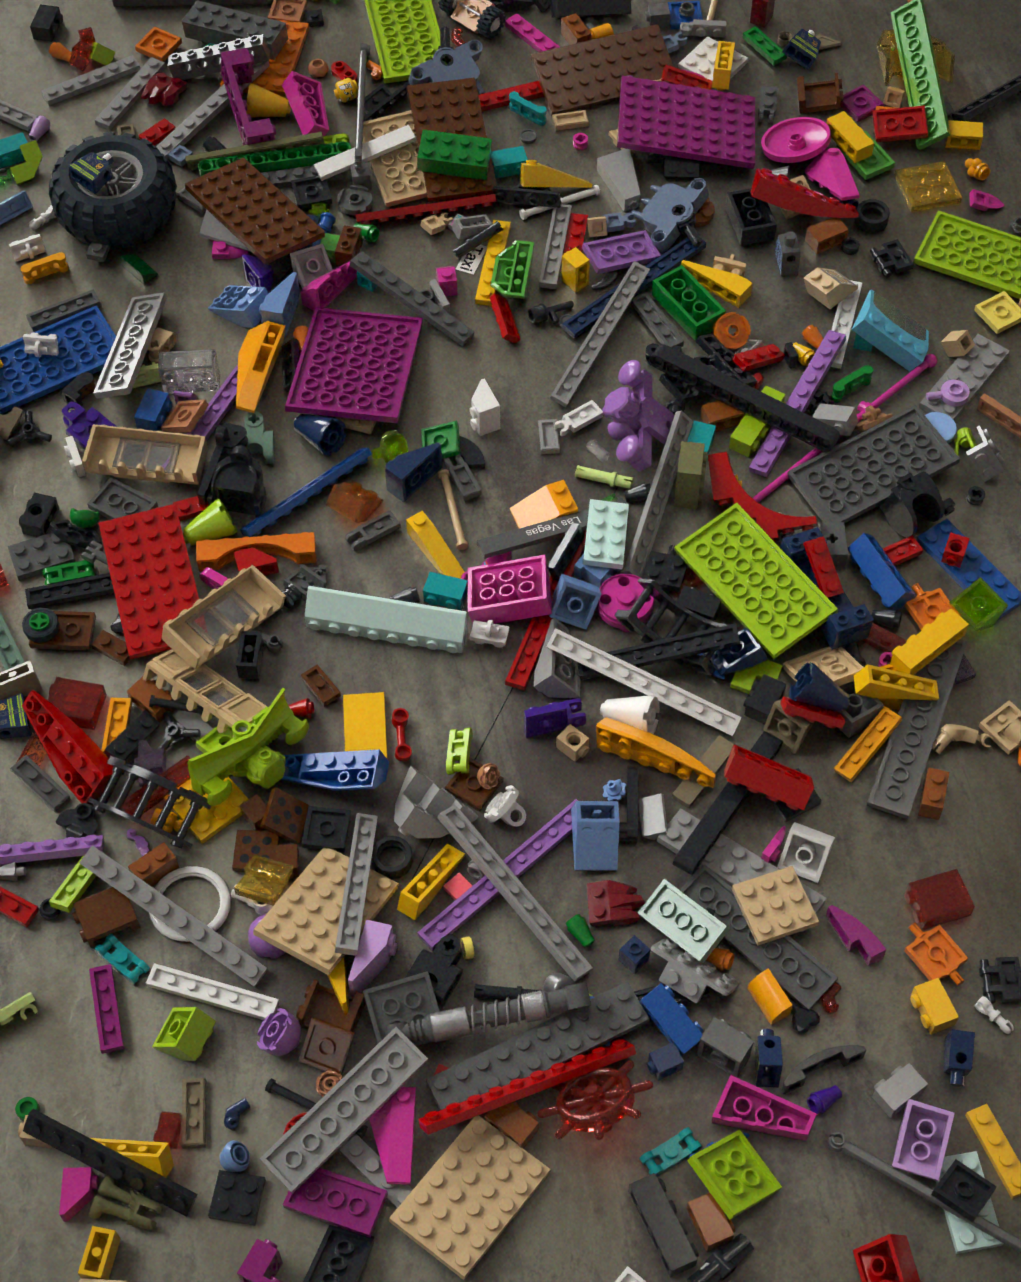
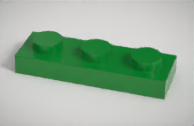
[742,26,787,66]

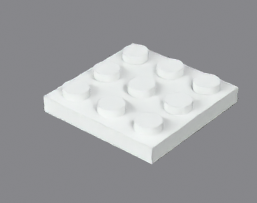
[678,36,748,91]

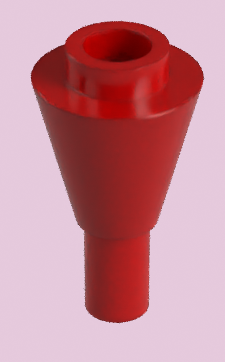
[288,698,314,718]

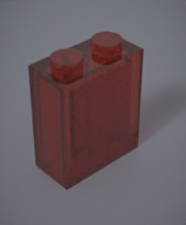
[48,677,107,730]
[904,869,975,930]

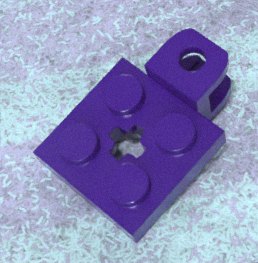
[62,402,117,449]
[524,699,586,738]

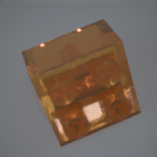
[326,481,383,523]

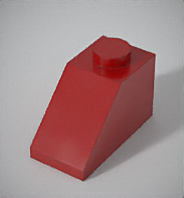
[234,547,279,576]

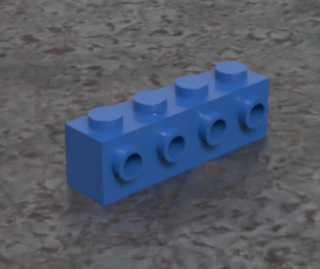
[848,533,915,610]

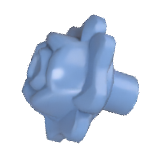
[603,779,627,801]

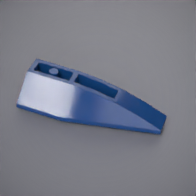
[280,749,389,791]

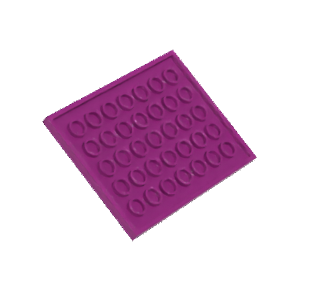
[617,76,755,169]
[285,307,423,423]

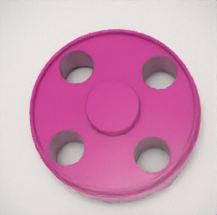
[596,574,655,632]

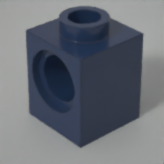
[618,935,651,974]
[647,1042,684,1081]

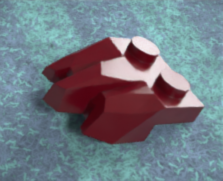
[141,73,188,106]
[587,880,645,927]

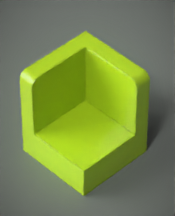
[87,42,115,66]

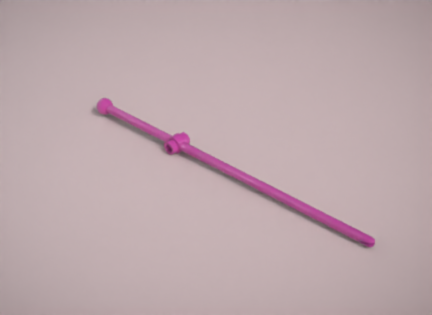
[753,354,938,503]

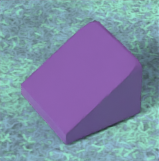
[174,391,197,404]

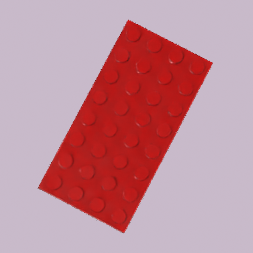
[98,504,208,660]

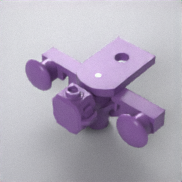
[602,360,675,472]

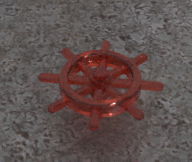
[537,1060,653,1140]

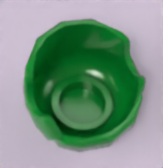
[70,508,99,529]

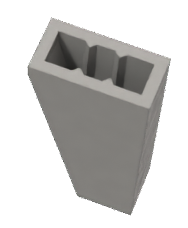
[597,149,641,212]

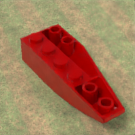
[751,168,859,218]
[22,690,113,804]

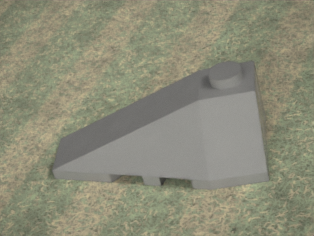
[534,618,580,698]

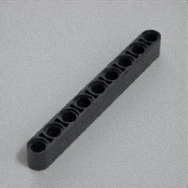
[673,731,783,876]

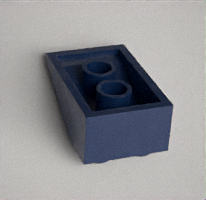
[385,442,443,502]

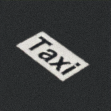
[455,245,487,275]

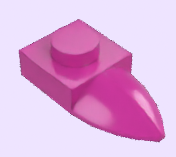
[969,189,1004,212]
[212,241,249,259]
[761,826,786,863]

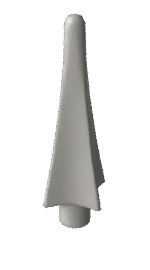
[0,862,26,881]

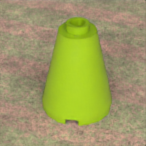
[183,498,238,546]

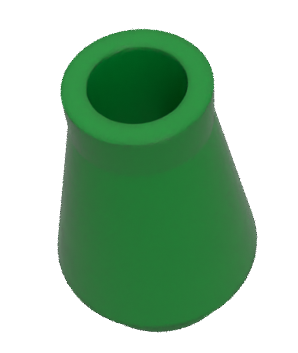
[353,223,380,242]
[565,914,595,948]

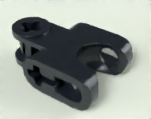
[405,935,463,1005]

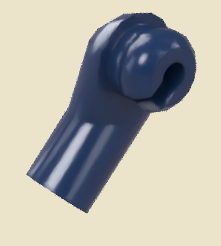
[224,1098,250,1129]

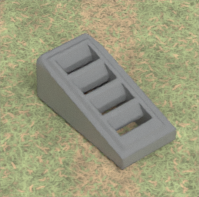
[452,214,492,240]

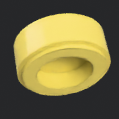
[461,937,474,960]

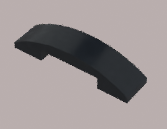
[781,1045,866,1095]

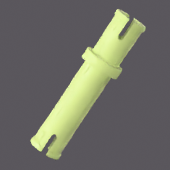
[575,465,634,489]

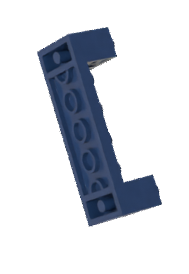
[780,527,874,650]

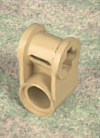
[147,328,177,363]

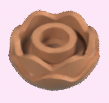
[308,59,329,78]
[477,763,501,789]
[316,1070,343,1097]

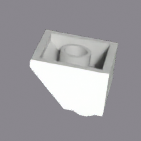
[470,378,500,436]
[777,822,835,883]

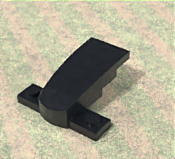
[659,333,757,404]

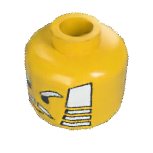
[333,78,358,103]

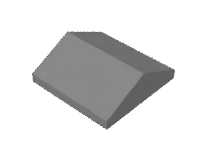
[290,244,333,288]

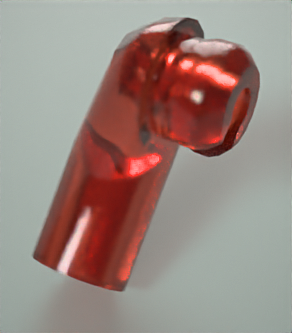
[451,27,466,46]
[821,982,842,1014]

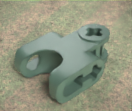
[244,411,275,464]

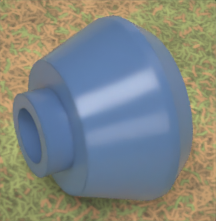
[219,1140,250,1172]

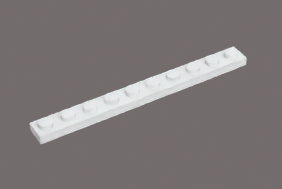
[546,628,742,736]

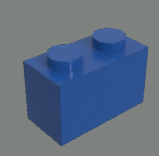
[134,388,172,431]

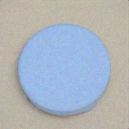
[925,412,957,444]

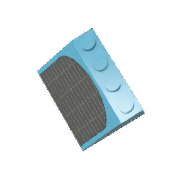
[852,289,929,372]

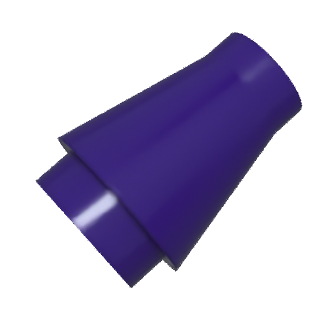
[807,1085,842,1114]

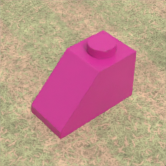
[435,266,458,296]
[59,1167,99,1222]

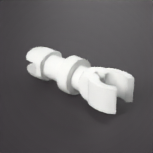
[29,205,56,230]
[974,996,1014,1034]

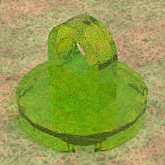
[371,430,408,464]

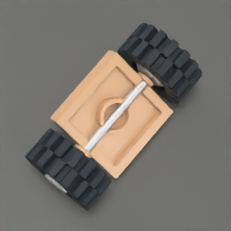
[438,0,506,39]

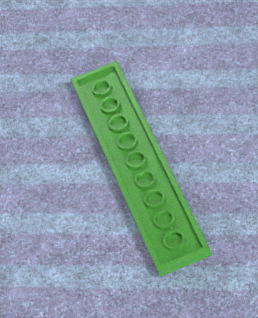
[890,0,951,150]

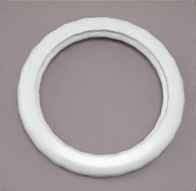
[149,866,231,942]

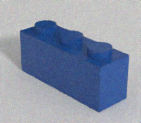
[639,983,704,1056]

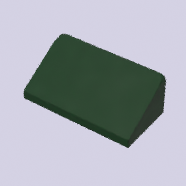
[120,254,158,284]

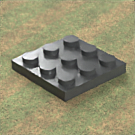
[363,971,440,1046]

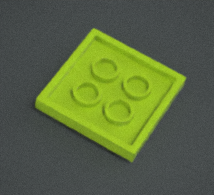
[687,1129,782,1220]

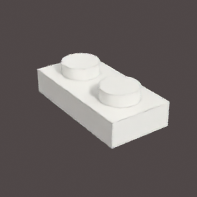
[64,436,86,477]

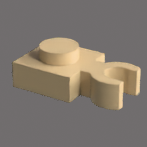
[420,212,453,235]

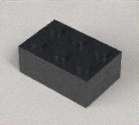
[726,188,777,246]

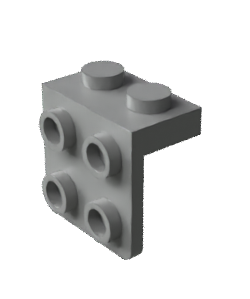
[966,425,1005,482]

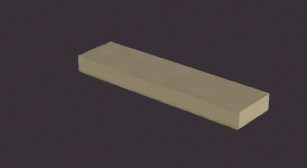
[672,735,733,808]

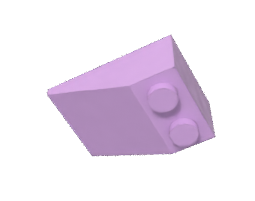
[348,920,397,996]
[892,1099,955,1181]

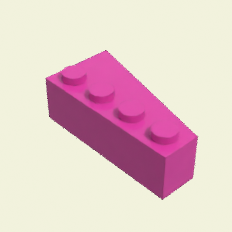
[282,71,329,136]
[712,1075,817,1141]

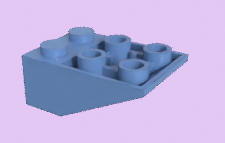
[208,285,269,328]
[571,801,620,871]

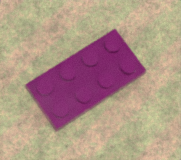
[283,1168,388,1238]

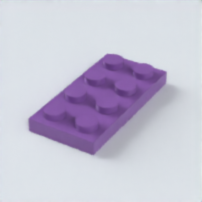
[582,230,661,274]

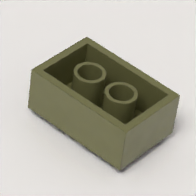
[674,441,708,509]

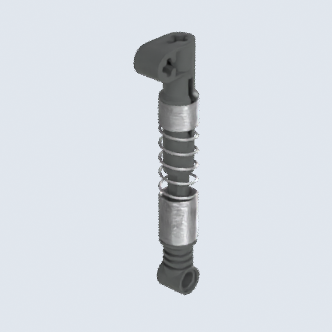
[386,982,591,1044]

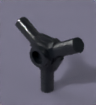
[7,411,52,446]
[156,711,201,756]

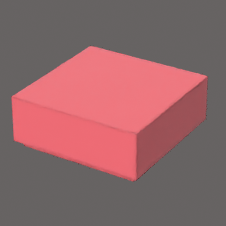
[443,873,472,900]

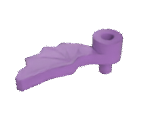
[127,828,149,856]

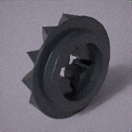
[806,390,834,414]

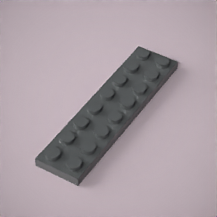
[680,864,838,1010]

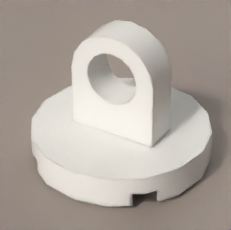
[484,785,526,827]

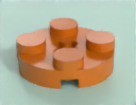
[713,312,751,350]

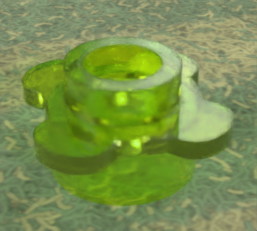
[309,203,329,216]

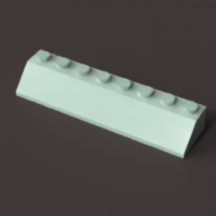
[305,586,468,653]

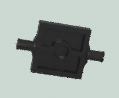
[642,545,688,599]

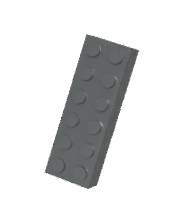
[182,0,288,60]

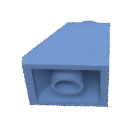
[549,574,601,630]

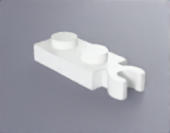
[554,400,603,436]

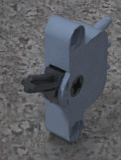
[409,26,484,94]
[631,178,709,253]

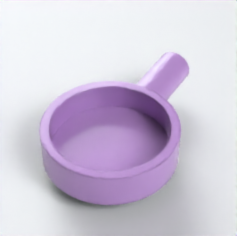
[926,380,970,406]

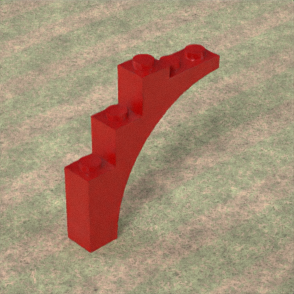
[708,452,818,543]

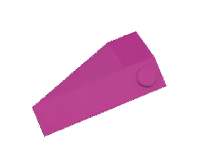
[805,148,860,201]
[300,261,357,311]
[369,1087,417,1185]

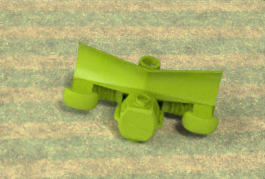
[187,688,309,806]

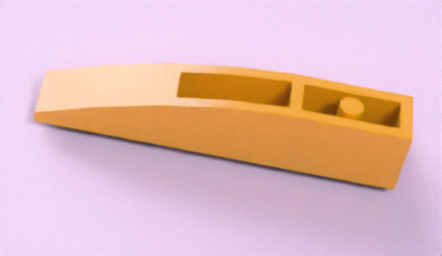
[236,321,286,413]
[596,717,716,788]

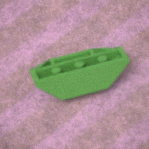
[491,240,534,299]

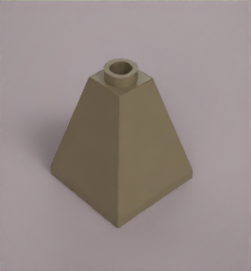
[763,700,813,755]

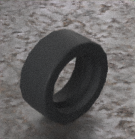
[855,199,890,233]
[372,836,413,879]

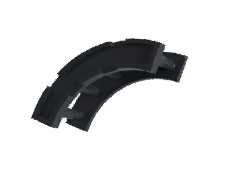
[614,578,727,676]
[88,756,211,849]

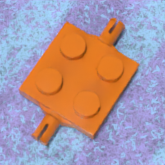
[905,583,962,629]
[904,922,968,986]

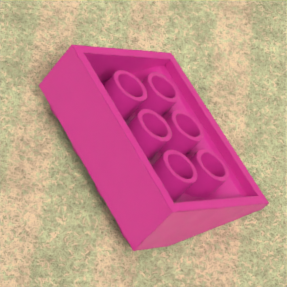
[468,555,552,624]

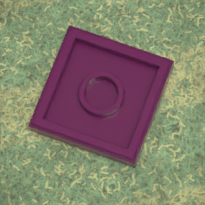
[840,84,885,122]

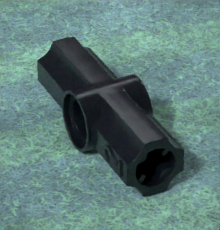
[687,1233,754,1282]

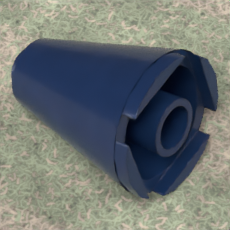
[294,414,346,456]
[789,662,850,713]

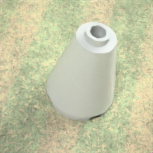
[600,695,660,734]

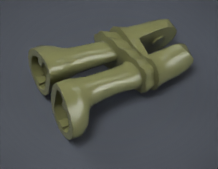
[89,1176,163,1230]

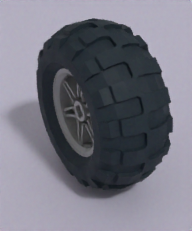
[49,132,177,249]

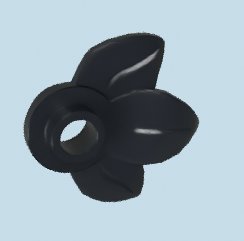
[56,803,97,838]

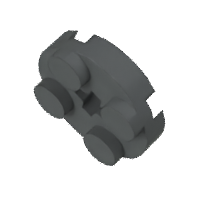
[337,185,373,215]

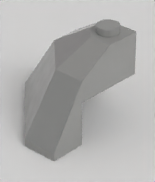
[394,766,479,838]

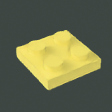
[974,291,1021,334]

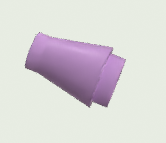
[28,116,51,141]

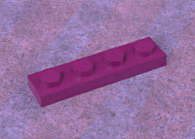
[89,964,124,1054]

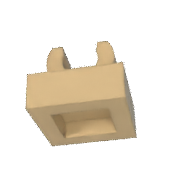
[883,86,905,108]
[587,216,607,237]

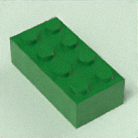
[417,130,492,180]
[652,265,726,341]

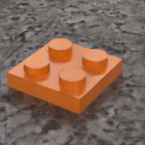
[135,26,182,62]

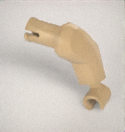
[932,724,994,755]

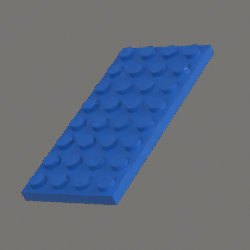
[0,305,116,414]

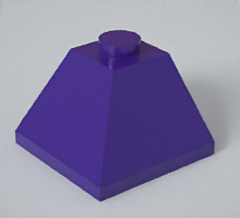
[242,254,274,293]

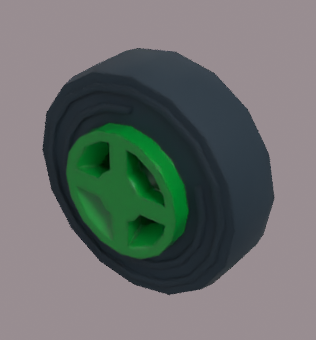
[22,608,60,643]

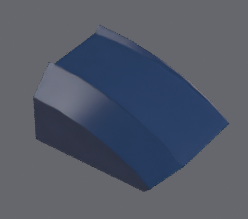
[712,628,769,675]

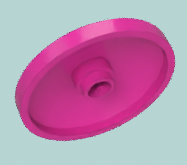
[761,117,831,163]

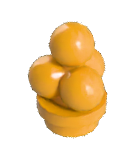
[965,158,991,180]
[150,808,183,833]

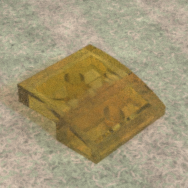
[234,855,293,906]

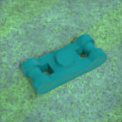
[509,91,547,126]
[94,934,150,985]
[639,1127,702,1177]

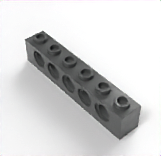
[167,34,271,80]

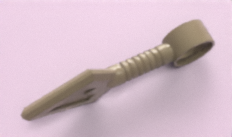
[777,31,842,50]

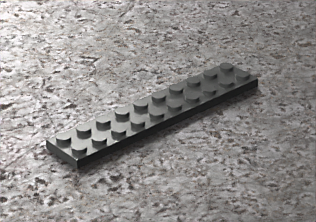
[867,639,967,820]
[426,981,649,1110]

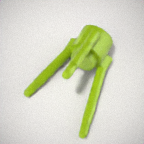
[954,427,977,456]

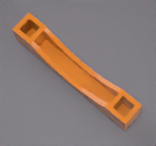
[196,532,317,572]

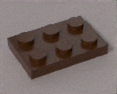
[29,611,96,650]

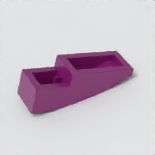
[826,905,886,966]

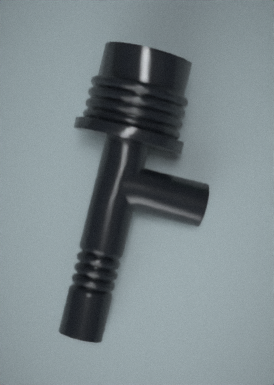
[528,300,574,324]

